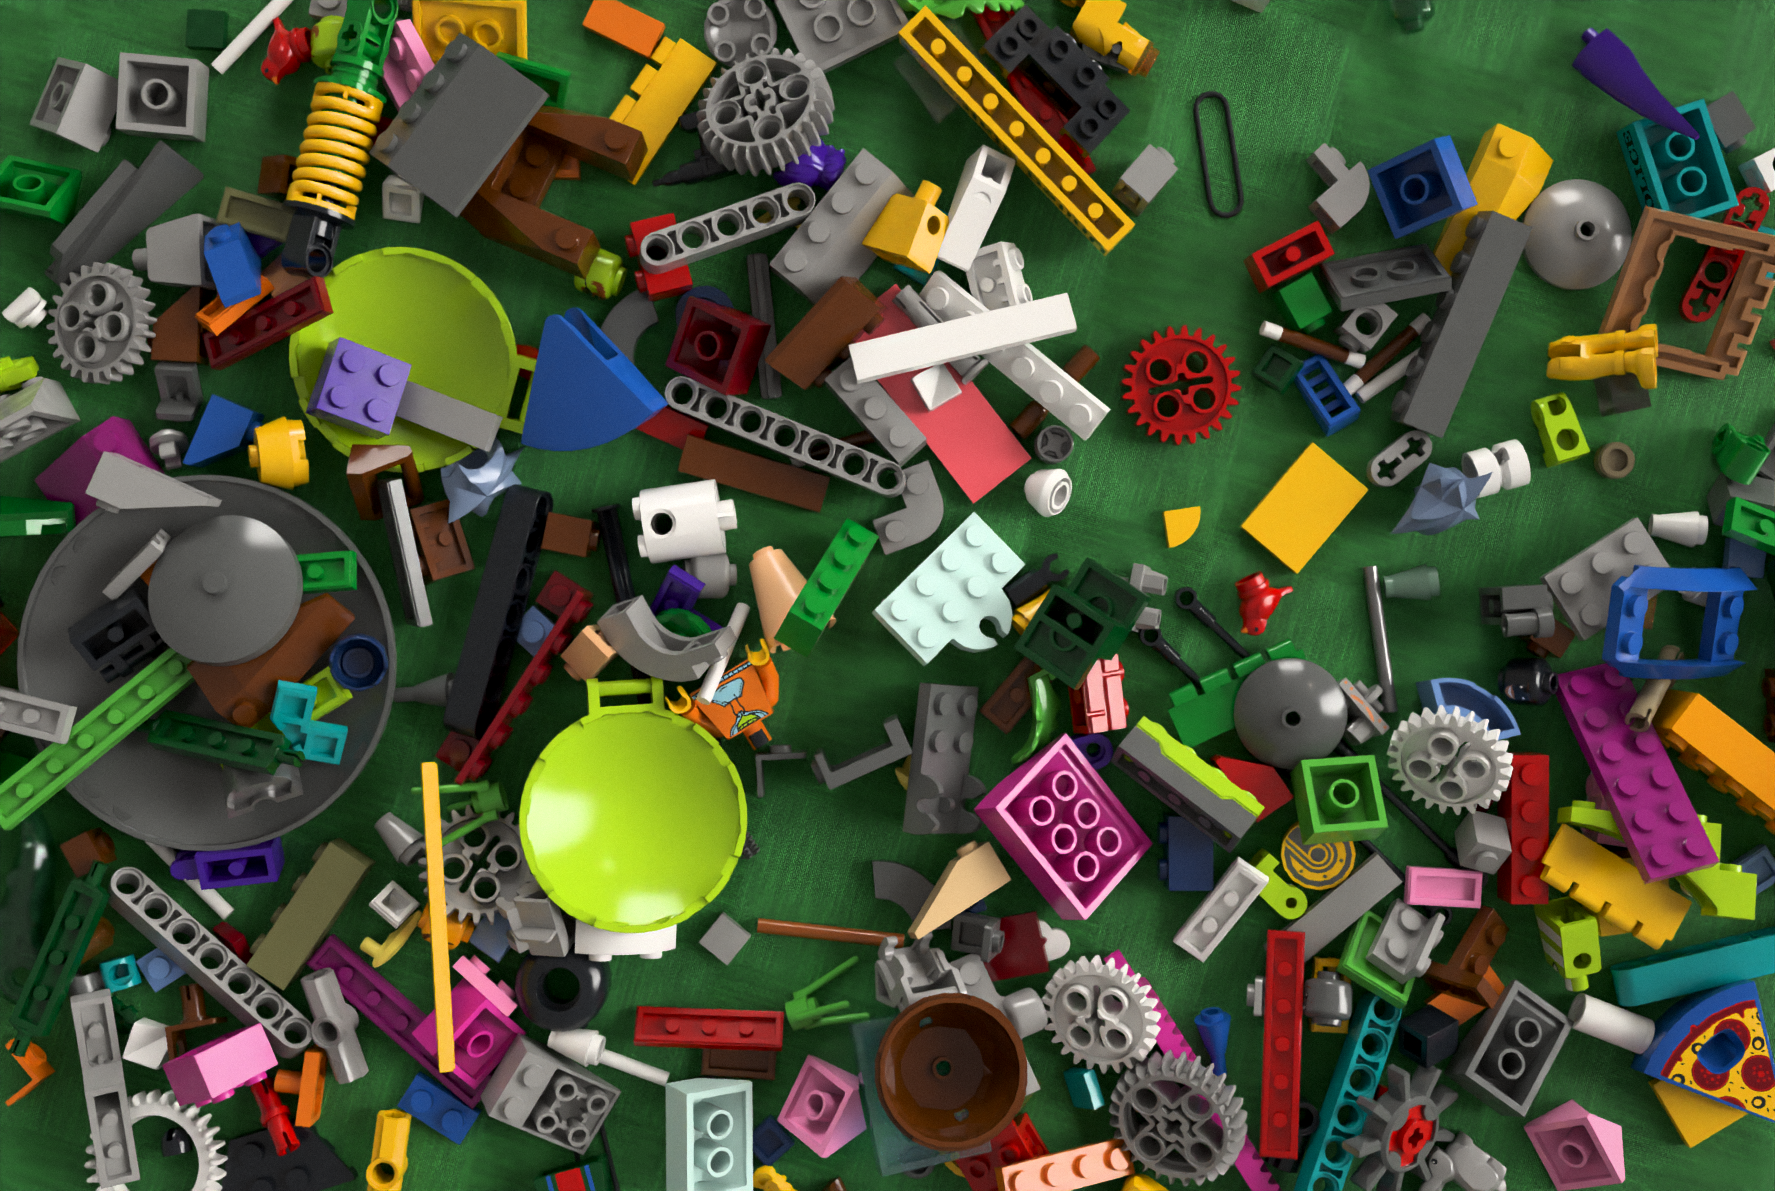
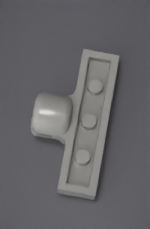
[949,953,1048,1097]

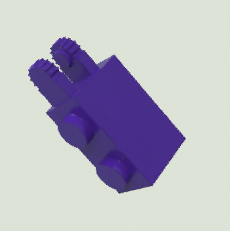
[169,836,285,890]

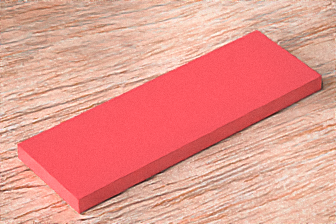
[856,284,1032,504]

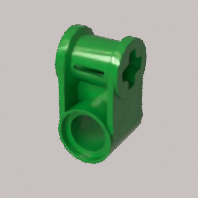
[1711,423,1771,485]

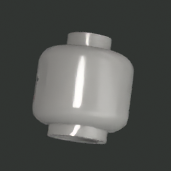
[682,553,737,599]

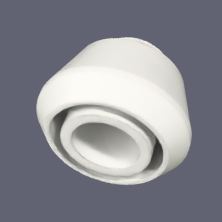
[1024,469,1072,517]

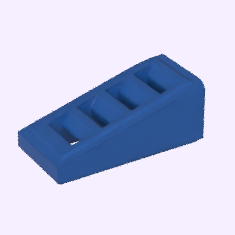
[1294,354,1361,437]

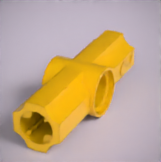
[366,1109,412,1191]

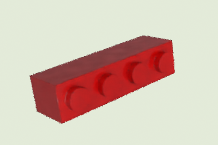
[1497,752,1549,904]

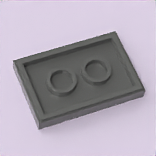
[1319,243,1452,311]

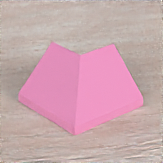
[777,1054,867,1158]
[1524,1099,1625,1191]

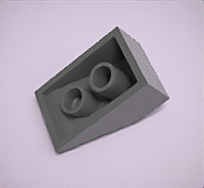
[1443,980,1574,1117]

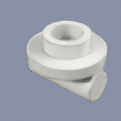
[2,287,48,329]

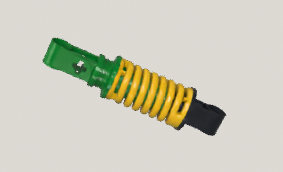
[281,0,399,278]

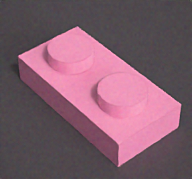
[452,954,518,1017]

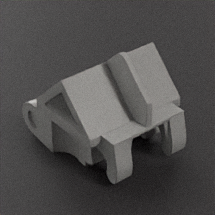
[496,879,576,957]
[875,931,967,1012]

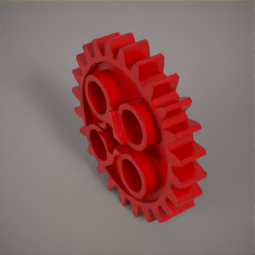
[1119,325,1241,446]

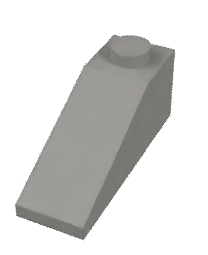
[85,451,222,513]

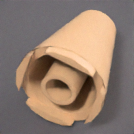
[749,546,836,653]

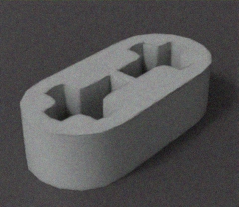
[1366,430,1432,487]

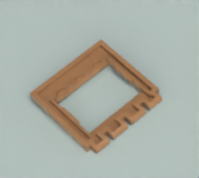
[1598,206,1775,381]

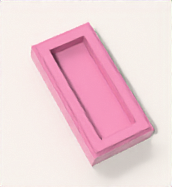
[1404,866,1483,908]

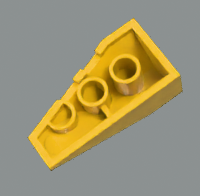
[1433,123,1554,277]

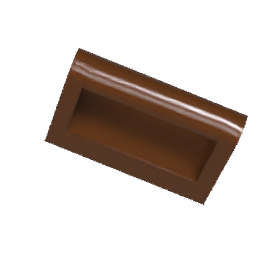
[346,444,425,521]

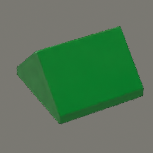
[0,155,82,226]

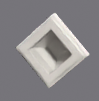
[369,880,420,929]

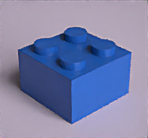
[1367,135,1478,239]

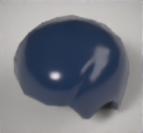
[329,633,389,692]

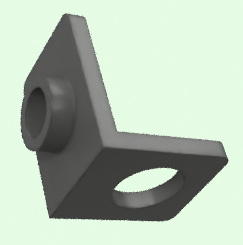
[756,744,807,798]

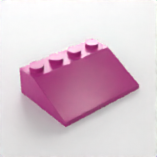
[973,733,1153,920]

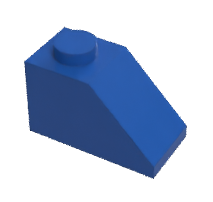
[204,222,261,308]
[183,394,265,468]

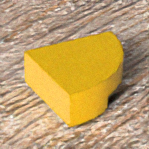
[1162,506,1201,548]

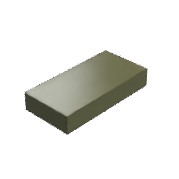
[216,186,293,244]

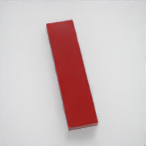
[633,1006,784,1052]

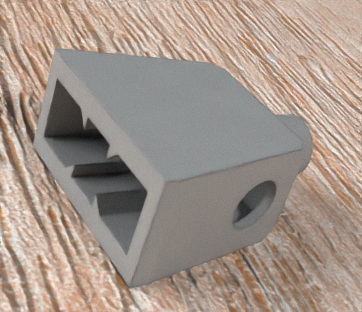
[132,214,219,291]

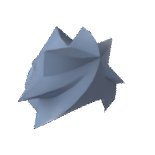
[441,437,525,524]
[1390,463,1492,535]

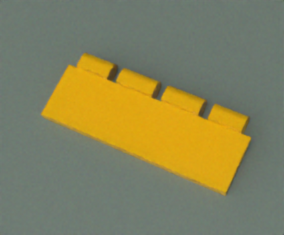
[609,36,718,186]
[1540,824,1692,950]

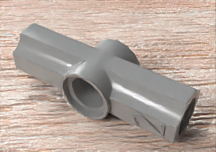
[300,967,369,1084]

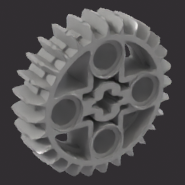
[696,47,835,177]
[1108,1049,1248,1187]

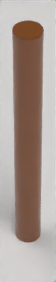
[757,918,904,948]

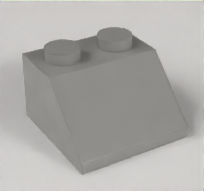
[29,57,118,153]

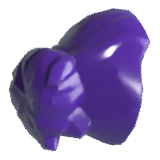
[773,136,847,191]

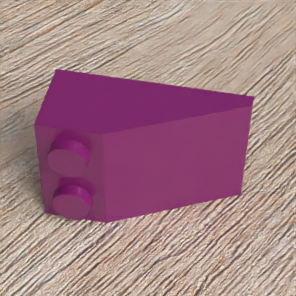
[34,416,166,526]

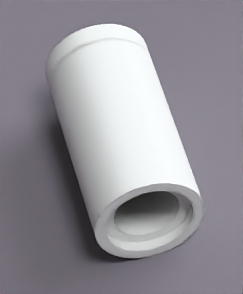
[1568,993,1655,1054]

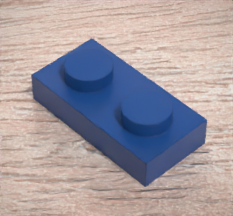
[397,1071,482,1145]

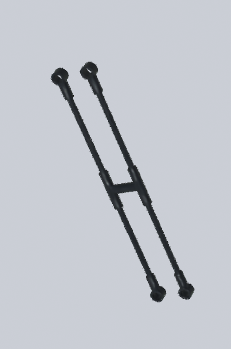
[1138,587,1488,926]

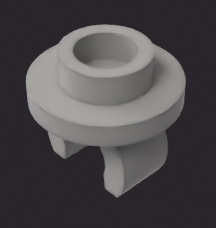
[149,429,189,470]

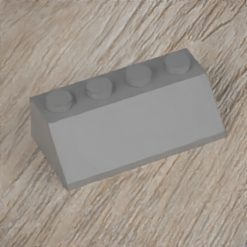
[769,148,914,306]

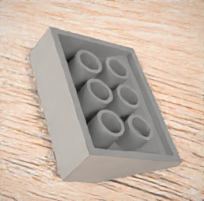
[0,377,81,463]

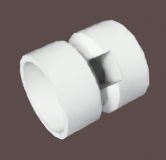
[1461,439,1531,499]

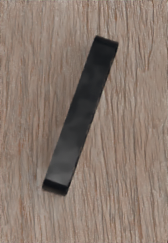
[443,484,553,740]

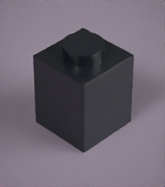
[1398,1004,1459,1069]

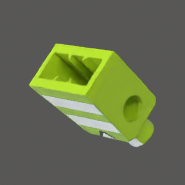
[1533,896,1602,992]

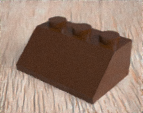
[765,276,887,390]

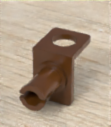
[165,983,227,1061]

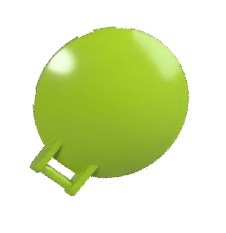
[289,247,537,473]
[519,676,747,933]

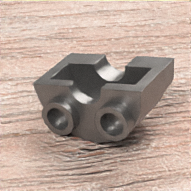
[221,764,303,819]

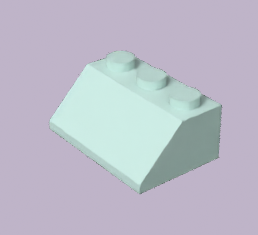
[665,1078,753,1191]

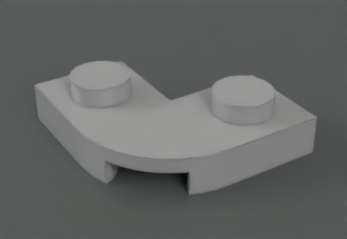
[872,460,944,555]

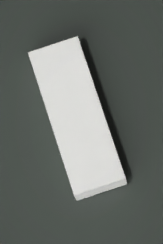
[1173,856,1269,962]

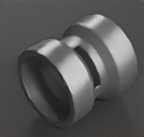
[1034,425,1074,464]

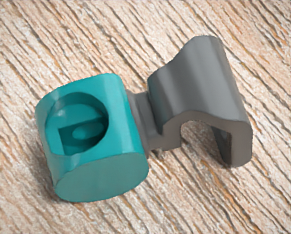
[67,954,142,1004]

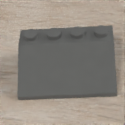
[369,33,550,218]

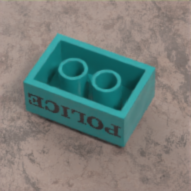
[1616,98,1739,219]

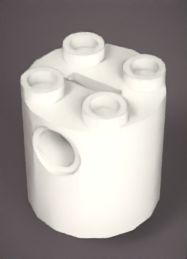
[632,479,737,564]

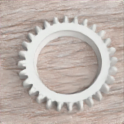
[84,1089,228,1191]

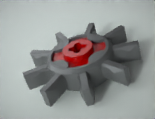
[1342,1064,1459,1191]

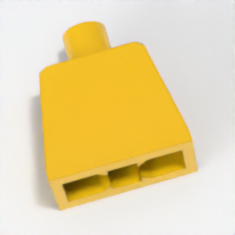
[862,180,949,274]

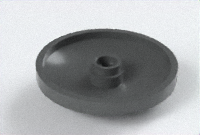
[148,515,303,667]

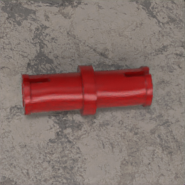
[250,1077,301,1156]

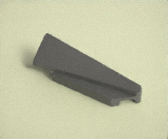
[44,140,204,287]

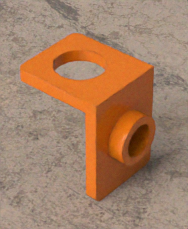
[5,1038,56,1107]

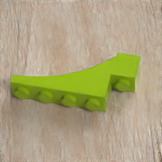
[1557,800,1757,920]

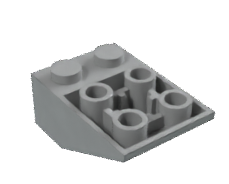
[480,1033,621,1155]

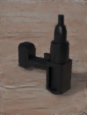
[652,111,738,187]

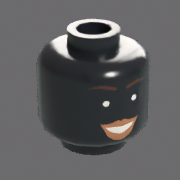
[1498,657,1559,706]

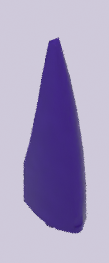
[1572,28,1700,140]

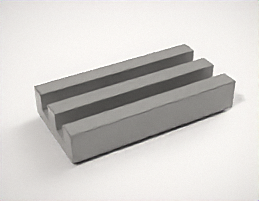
[102,529,171,601]

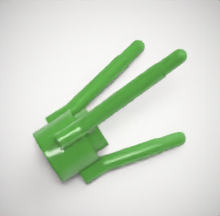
[410,780,509,847]
[785,956,870,1031]

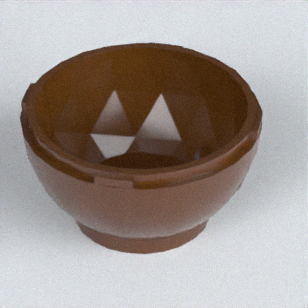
[875,993,1028,1151]

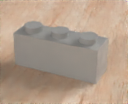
[825,356,927,467]

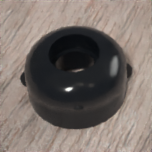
[515,942,612,1032]

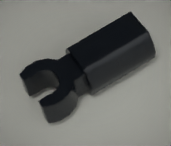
[1004,553,1070,608]

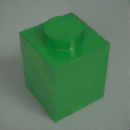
[1272,273,1333,335]

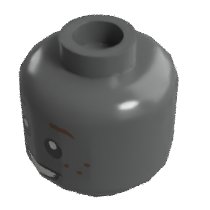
[1303,971,1353,1027]

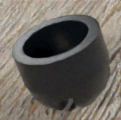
[161,1127,194,1157]

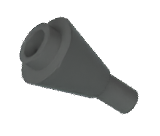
[393,672,455,707]

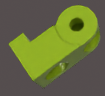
[1531,392,1590,468]
[1248,848,1307,919]

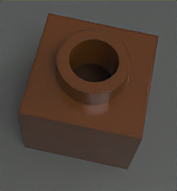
[1518,619,1576,659]
[60,827,117,878]

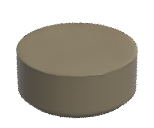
[1594,442,1635,479]

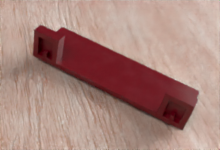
[435,570,594,786]

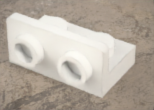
[966,241,1033,311]

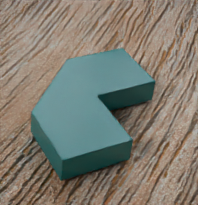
[270,680,348,765]

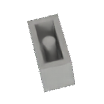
[1111,144,1178,217]

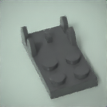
[902,682,987,835]

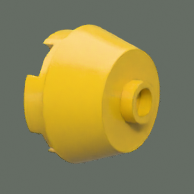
[248,416,309,490]

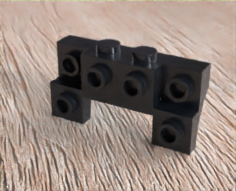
[978,5,1130,158]

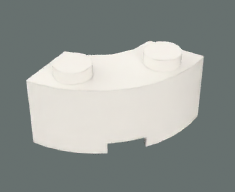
[575,919,677,962]

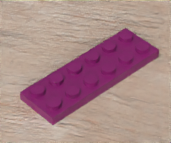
[1555,663,1720,884]

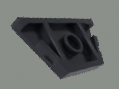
[221,1118,358,1191]

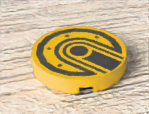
[1280,821,1356,890]

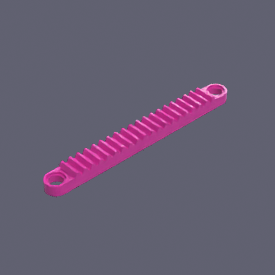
[1103,949,1282,1191]

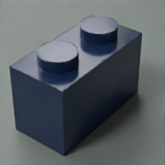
[1157,812,1213,891]

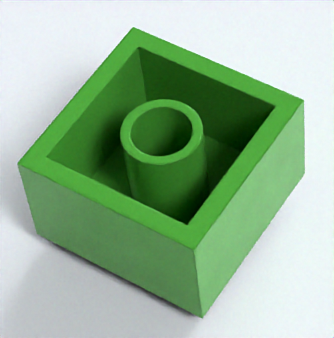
[1290,755,1388,845]

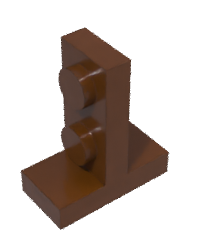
[1421,905,1509,1009]

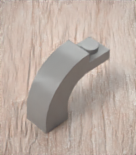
[597,595,737,682]

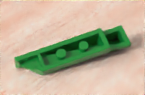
[0,496,76,538]

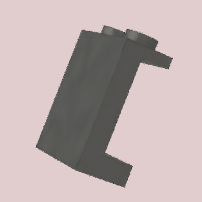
[811,714,913,790]

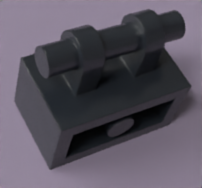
[68,586,167,683]

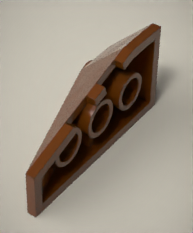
[187,593,355,728]

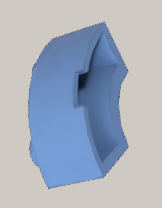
[1416,678,1521,740]

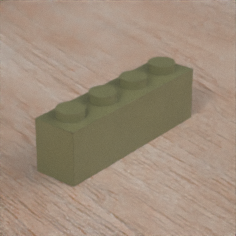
[246,837,376,991]

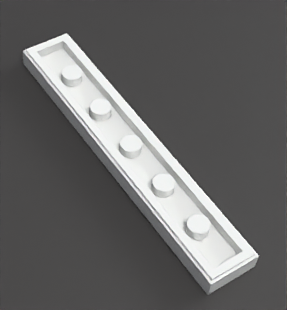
[848,293,1077,384]

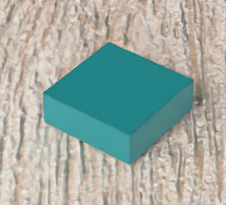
[1063,1067,1105,1110]

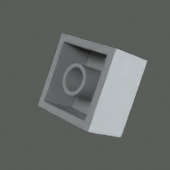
[116,52,209,142]

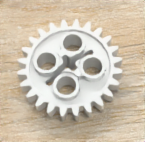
[1387,705,1513,815]
[1041,955,1161,1074]

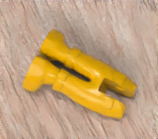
[1546,324,1658,389]

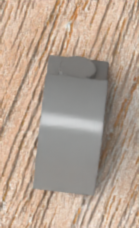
[1306,143,1370,234]

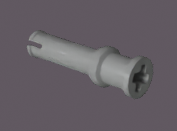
[892,285,989,385]

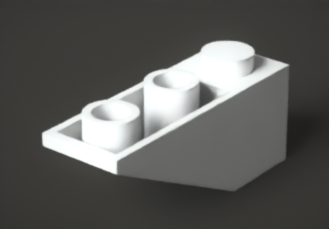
[937,144,1016,272]

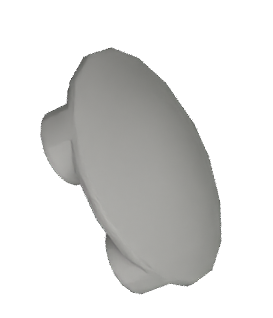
[704,0,777,67]

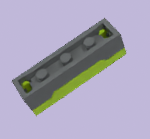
[1110,716,1265,853]

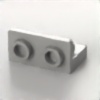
[1365,898,1446,984]

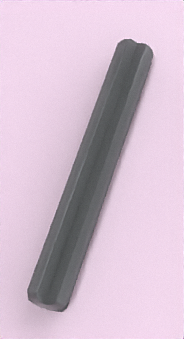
[746,253,782,400]

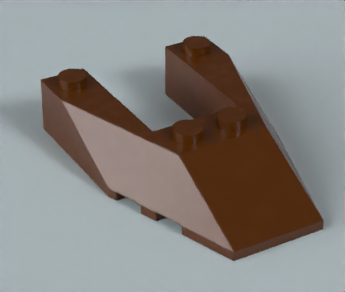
[459,105,648,280]

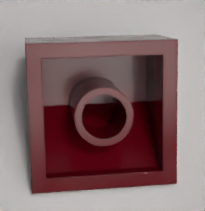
[665,296,772,395]

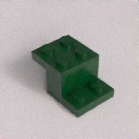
[1014,557,1151,690]

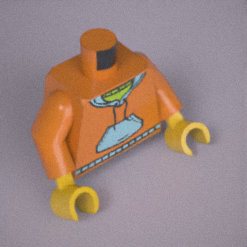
[665,639,779,750]

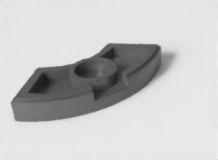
[601,290,660,366]
[872,860,952,930]

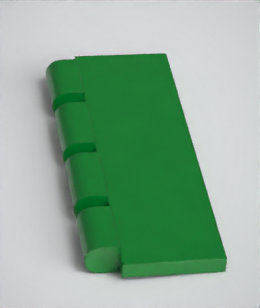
[1167,638,1307,748]

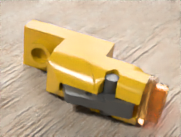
[1059,0,1160,78]

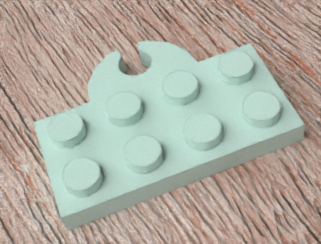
[872,512,1026,666]

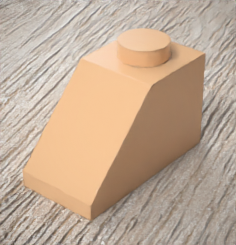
[561,624,619,682]

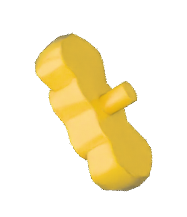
[753,1165,798,1191]

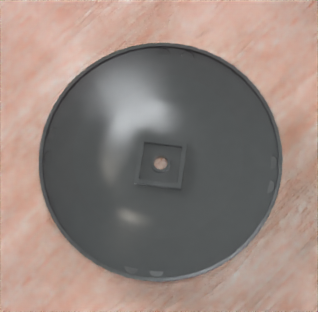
[17,475,397,851]

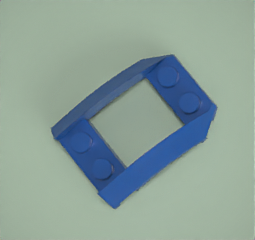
[1602,565,1758,679]

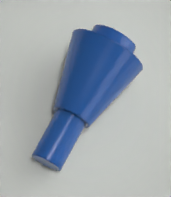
[1194,1007,1231,1076]

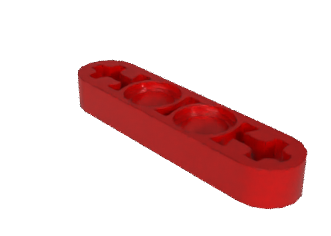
[1678,187,1770,324]

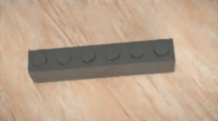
[1390,211,1532,438]

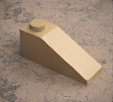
[907,839,1012,940]

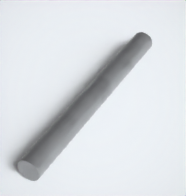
[1362,565,1398,713]

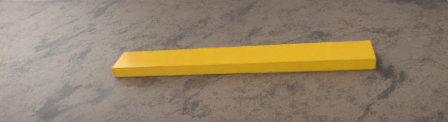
[420,762,455,1073]

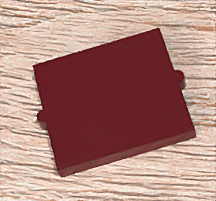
[980,910,1050,981]

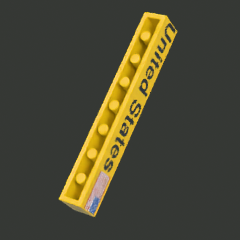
[898,6,1135,256]

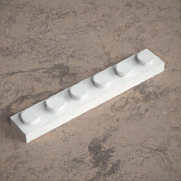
[918,270,1111,440]

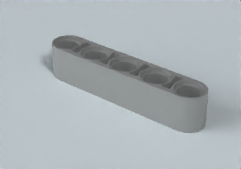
[639,182,816,274]

